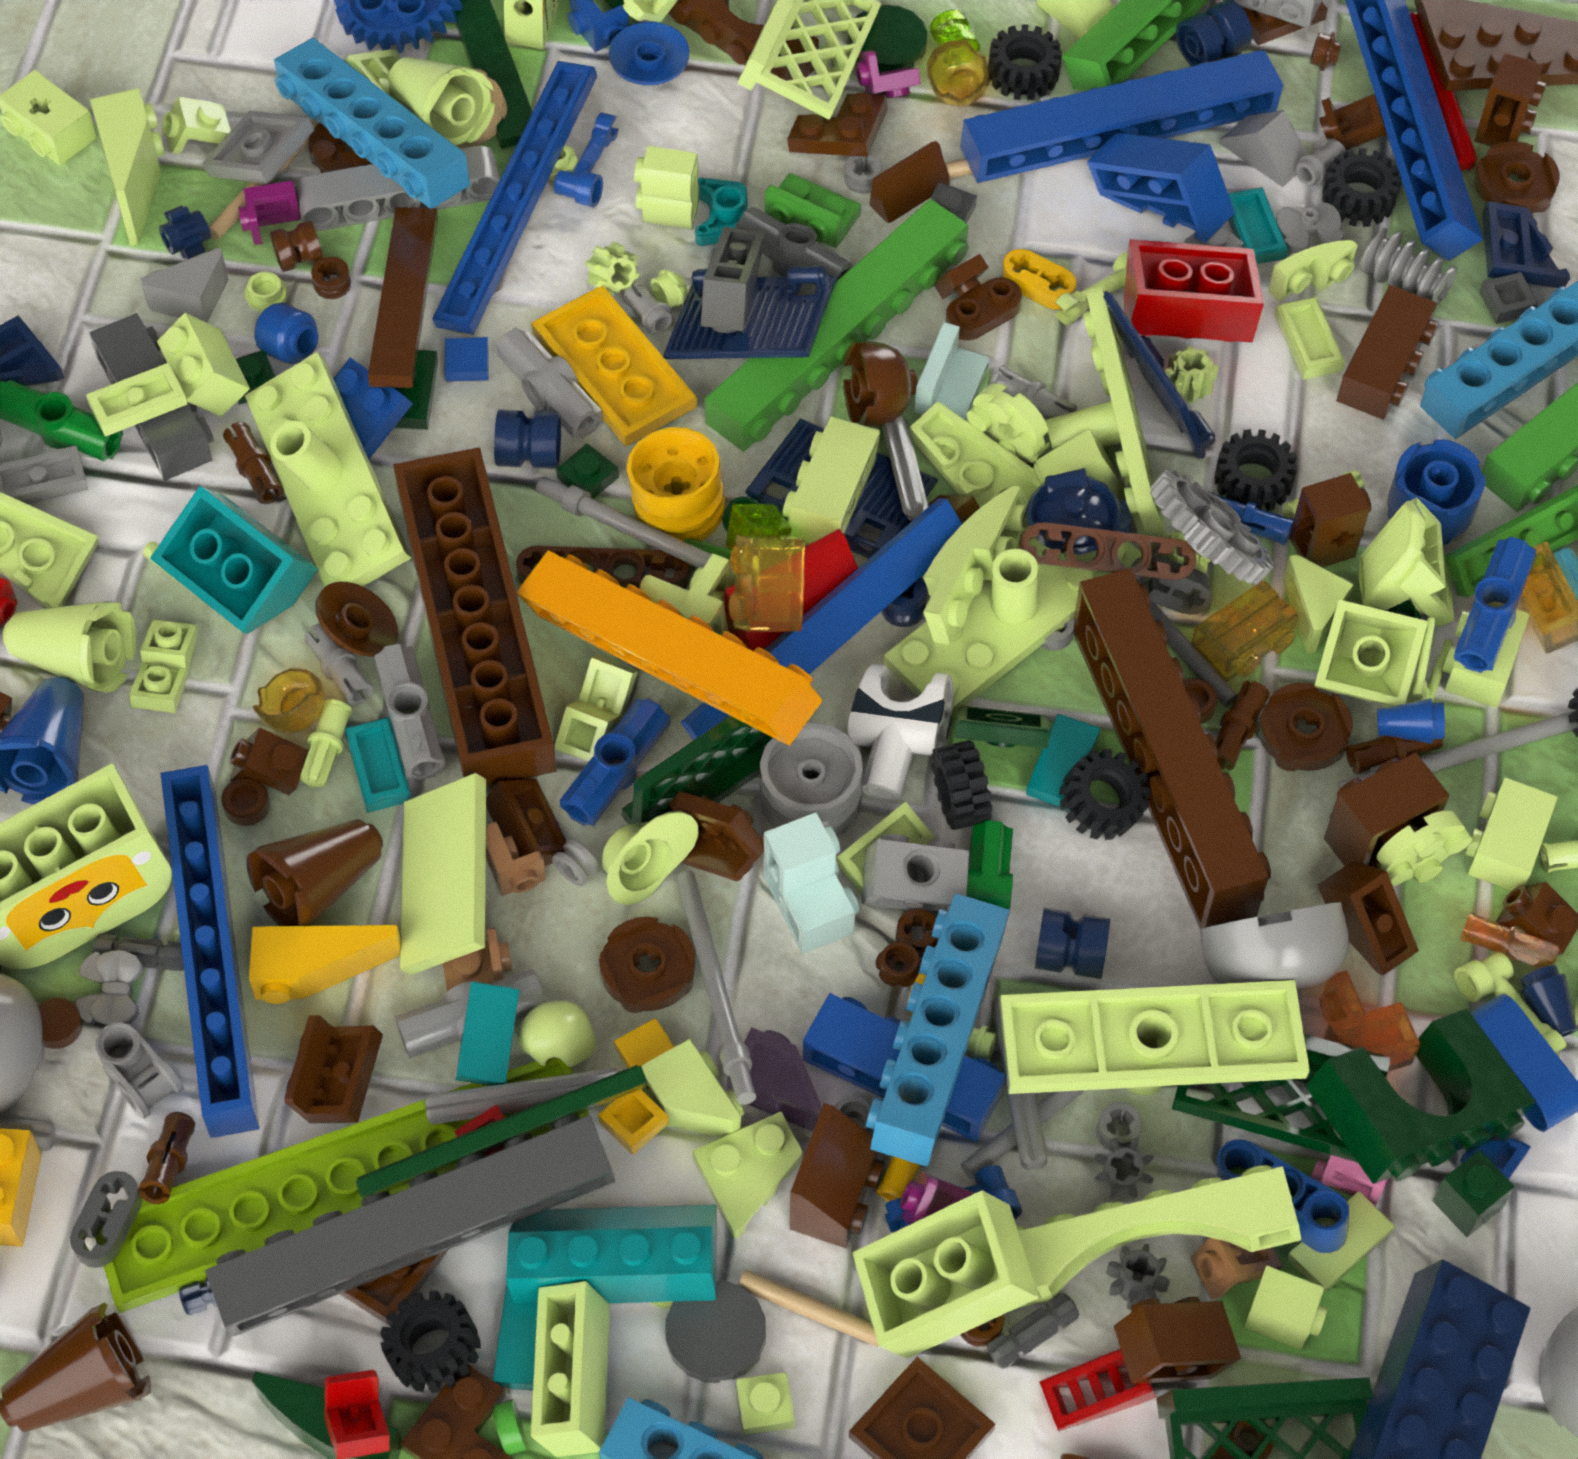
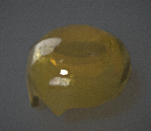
[927,40,990,107]
[253,668,325,734]

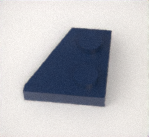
[1482,201,1570,288]

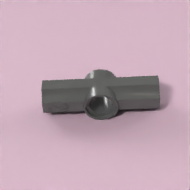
[736,206,854,286]

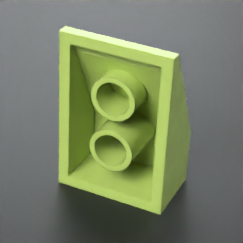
[90,88,165,246]

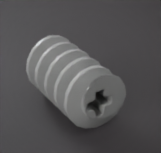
[1360,228,1458,305]

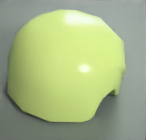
[517,1000,597,1067]

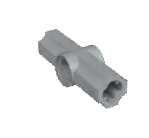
[496,327,603,439]
[374,643,445,780]
[395,969,546,1058]

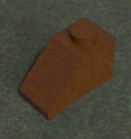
[1318,861,1419,975]

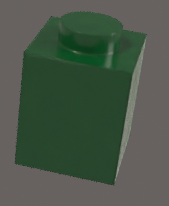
[1432,1150,1515,1238]

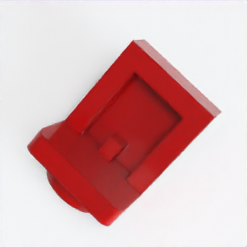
[324,1370,390,1459]

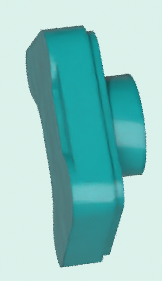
[695,177,748,246]

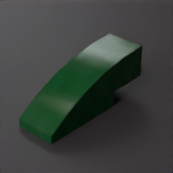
[252,1371,402,1459]

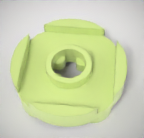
[967,383,1050,464]
[1376,810,1472,886]

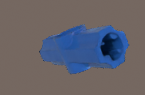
[1454,537,1536,673]
[560,698,671,826]

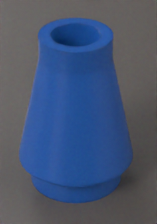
[1377,698,1445,744]

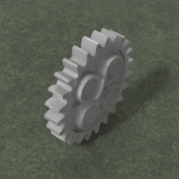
[1150,469,1274,585]

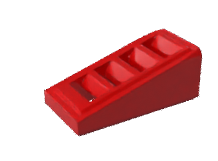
[1039,1348,1157,1431]

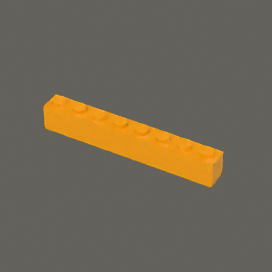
[516,550,823,746]

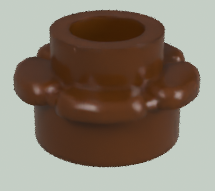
[1310,31,1341,71]
[875,942,922,987]

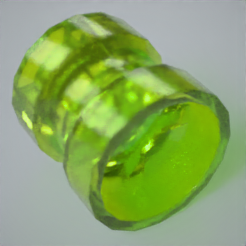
[930,9,980,67]

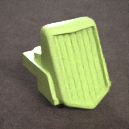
[1358,497,1454,627]
[640,553,733,635]

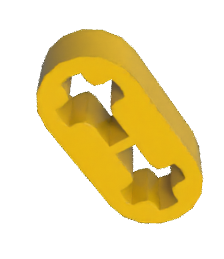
[1002,249,1076,310]

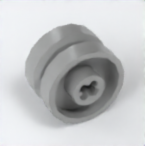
[760,722,863,836]

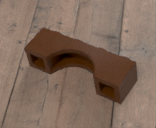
[668,0,819,81]

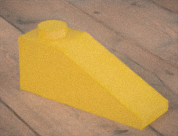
[249,925,401,1004]

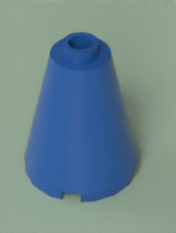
[0,677,84,804]

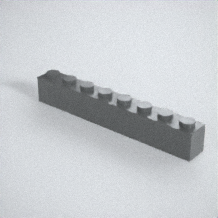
[205,1115,616,1337]

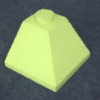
[1314,599,1428,707]

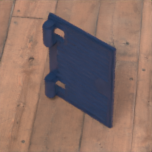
[663,266,836,359]
[1103,290,1216,459]
[745,418,938,559]

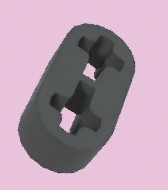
[1131,555,1212,615]
[70,1171,142,1268]

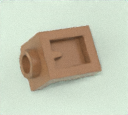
[486,822,546,896]
[443,928,512,991]
[1191,1237,1283,1299]

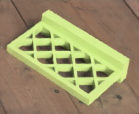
[737,0,882,119]

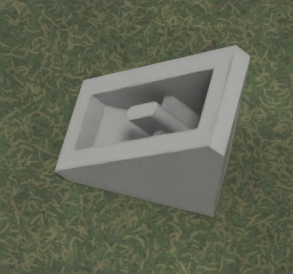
[1220,110,1306,187]
[140,248,228,323]

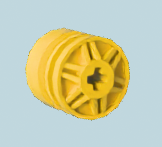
[627,427,726,541]

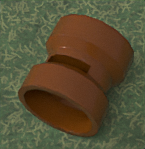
[270,221,323,272]

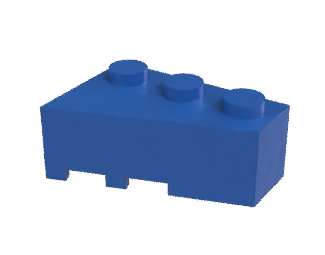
[1087,133,1235,243]

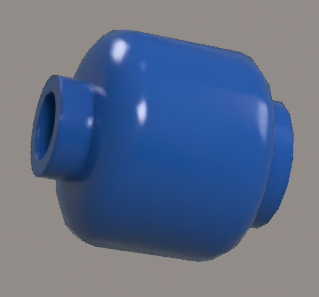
[254,302,319,364]

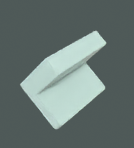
[914,322,989,421]

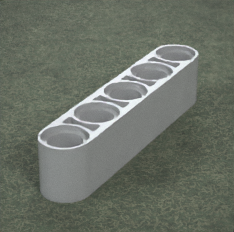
[295,146,500,231]

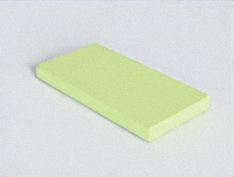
[400,773,486,975]

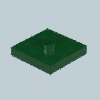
[955,706,1050,748]

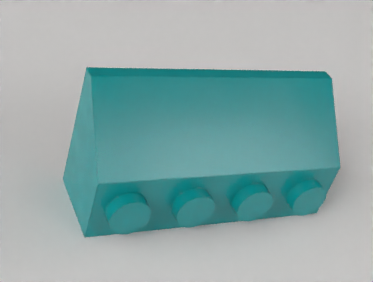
[506,1204,717,1303]

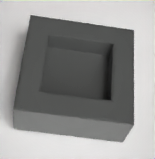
[931,183,977,223]
[1479,272,1538,324]

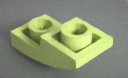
[1268,240,1358,302]
[129,619,198,713]

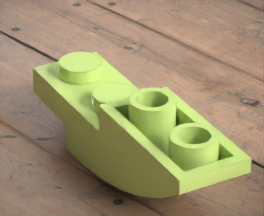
[923,486,1029,645]

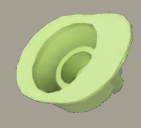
[601,811,698,905]

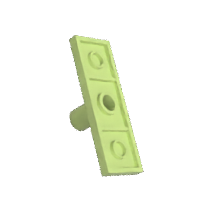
[1046,289,1167,551]
[245,352,411,587]
[884,531,1141,716]
[999,980,1309,1096]

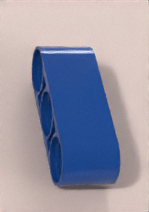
[1470,994,1578,1132]
[1217,1139,1349,1253]

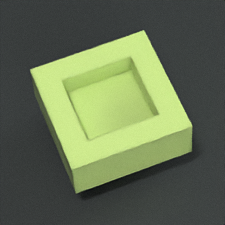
[736,1372,795,1436]

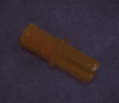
[1460,912,1559,968]

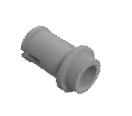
[1296,139,1346,185]
[623,282,673,334]

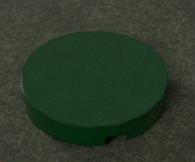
[848,5,928,73]

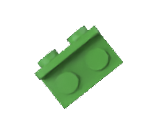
[765,172,861,249]

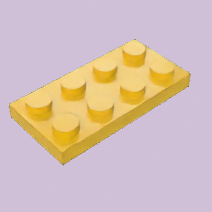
[531,286,697,447]

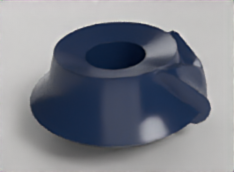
[1027,468,1122,555]

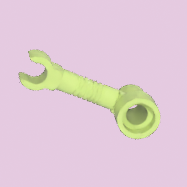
[1055,251,1127,325]
[1454,952,1567,1058]

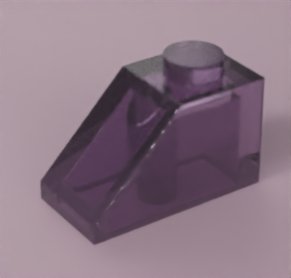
[727,1027,821,1132]

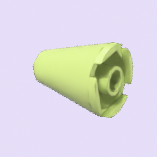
[388,57,495,148]
[3,601,136,693]

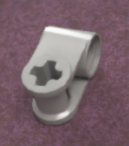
[96,1022,184,1119]

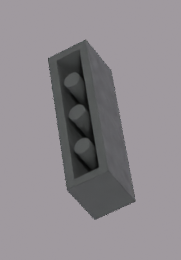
[89,313,214,481]

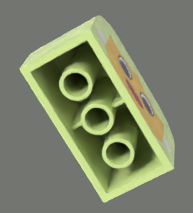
[0,763,172,969]

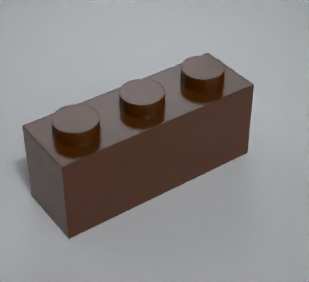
[1336,285,1439,420]

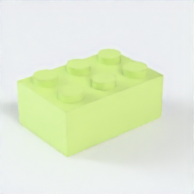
[852,1190,1039,1359]

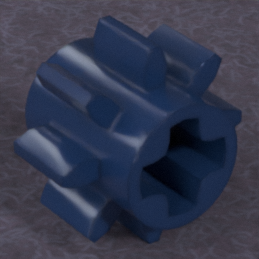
[159,205,211,260]

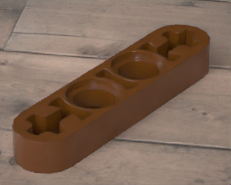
[1019,522,1196,580]
[516,546,690,589]

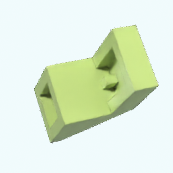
[554,655,638,762]

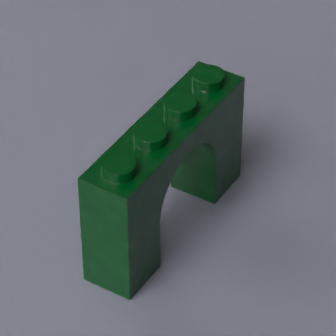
[1305,1008,1536,1184]

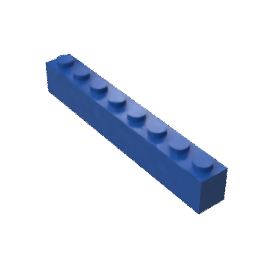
[1345,0,1483,261]
[960,50,1284,183]
[160,765,260,1138]

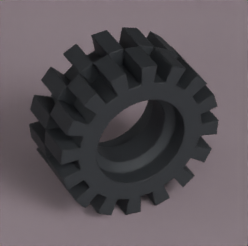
[988,24,1062,101]
[1322,148,1401,227]
[1214,429,1297,511]
[931,740,992,830]
[1059,749,1151,840]
[380,1291,481,1393]

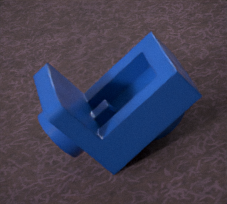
[567,0,629,52]

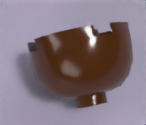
[843,341,918,428]

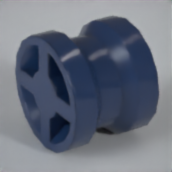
[882,577,927,627]

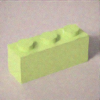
[782,416,880,543]
[531,1281,610,1457]

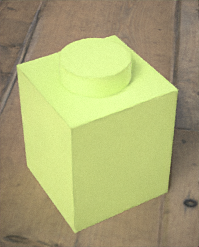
[1244,1265,1328,1350]

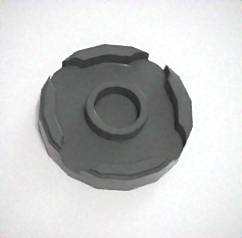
[666,1280,766,1383]

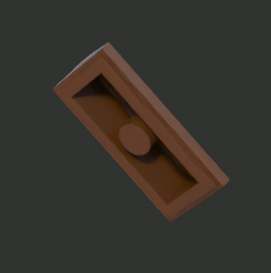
[870,140,950,223]
[486,779,567,867]

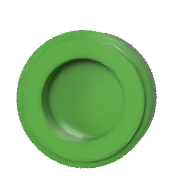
[493,1399,528,1455]

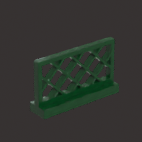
[622,716,773,824]
[1172,1034,1391,1163]
[1156,1377,1373,1459]

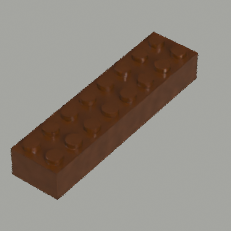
[393,447,557,787]
[1073,568,1271,930]

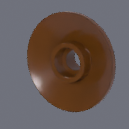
[315,582,398,657]

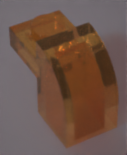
[1319,970,1420,1071]

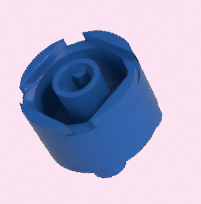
[1387,439,1486,546]

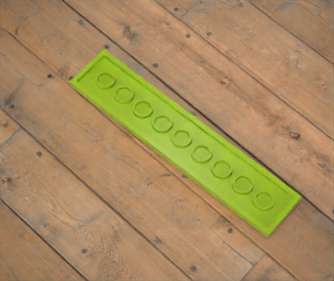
[95,1057,590,1313]

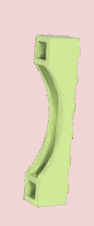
[1016,1165,1302,1309]

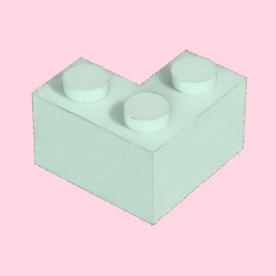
[764,812,859,954]

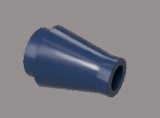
[1520,965,1578,1037]

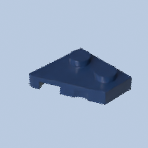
[0,315,64,386]

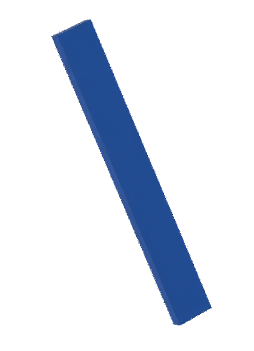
[432,61,598,335]
[681,498,962,740]

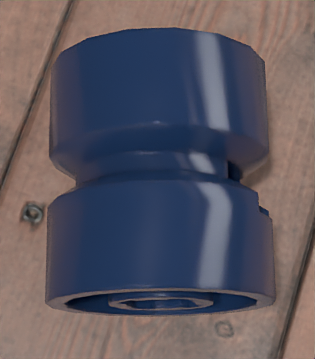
[1176,0,1252,67]
[494,409,561,469]
[1035,908,1110,979]

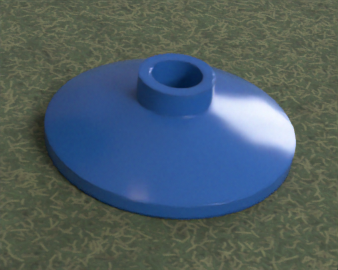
[609,22,689,85]

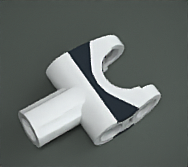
[847,664,954,802]

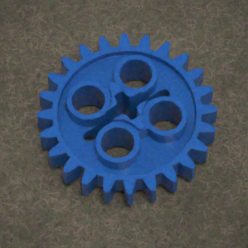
[334,0,462,53]

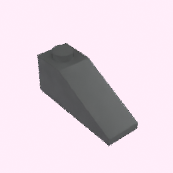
[701,227,765,333]

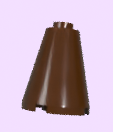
[247,819,383,926]
[0,1303,151,1432]

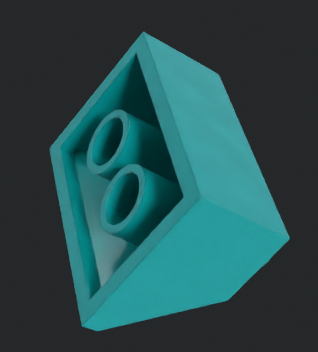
[150,486,319,634]

